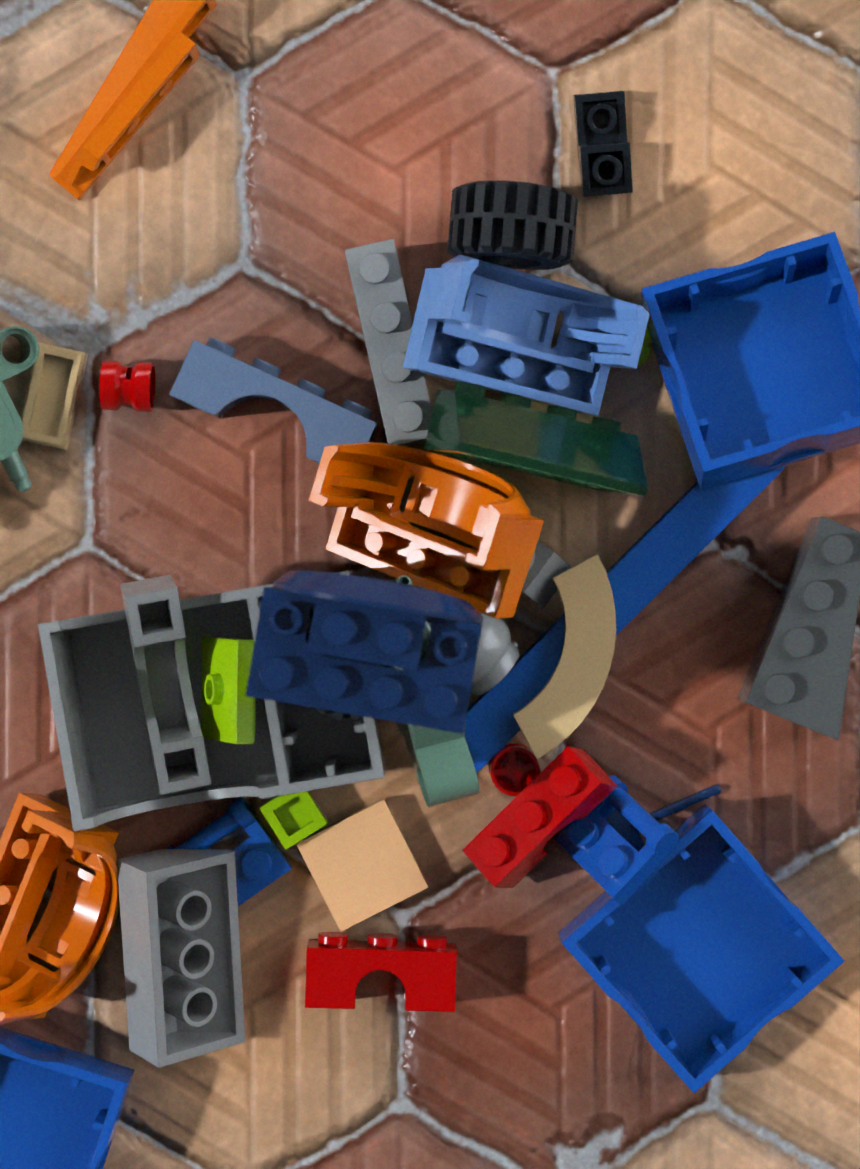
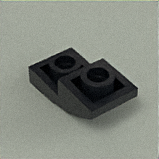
[573,90,633,197]

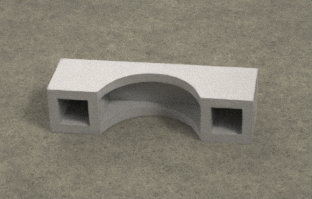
[345,239,438,446]
[120,575,211,795]

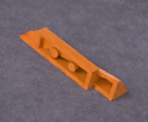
[50,0,217,200]

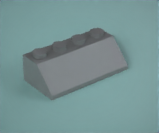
[117,849,245,1068]

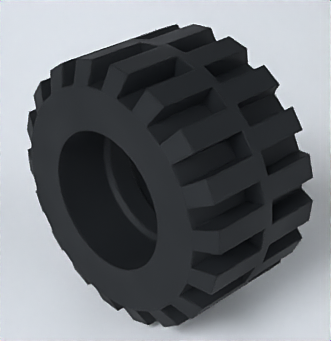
[447,180,578,270]

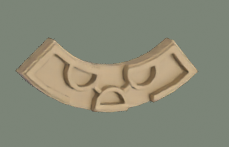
[513,554,616,759]

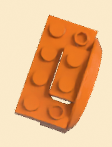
[308,442,544,619]
[0,792,120,1025]

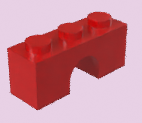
[462,746,617,888]
[305,932,457,1012]

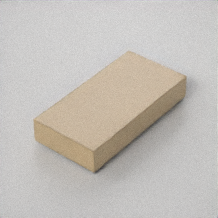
[21,342,88,450]

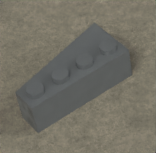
[737,516,860,741]

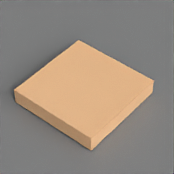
[296,798,429,932]

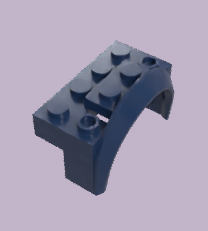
[245,570,484,734]

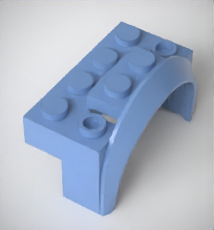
[403,255,650,416]

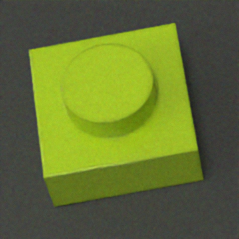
[259,791,328,850]

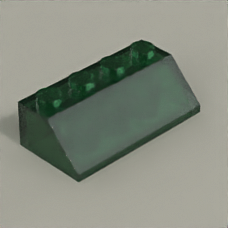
[424,382,648,497]

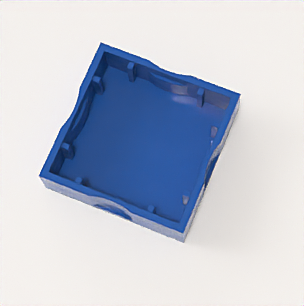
[641,232,860,490]
[558,804,845,1093]
[0,1027,135,1169]

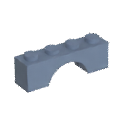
[169,337,378,464]

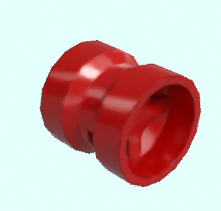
[99,361,156,412]
[489,743,540,796]

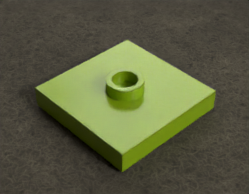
[201,637,255,744]

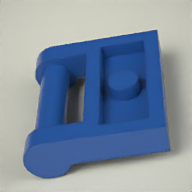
[555,775,679,905]
[166,797,292,906]

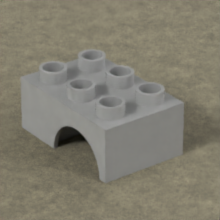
[38,570,386,831]

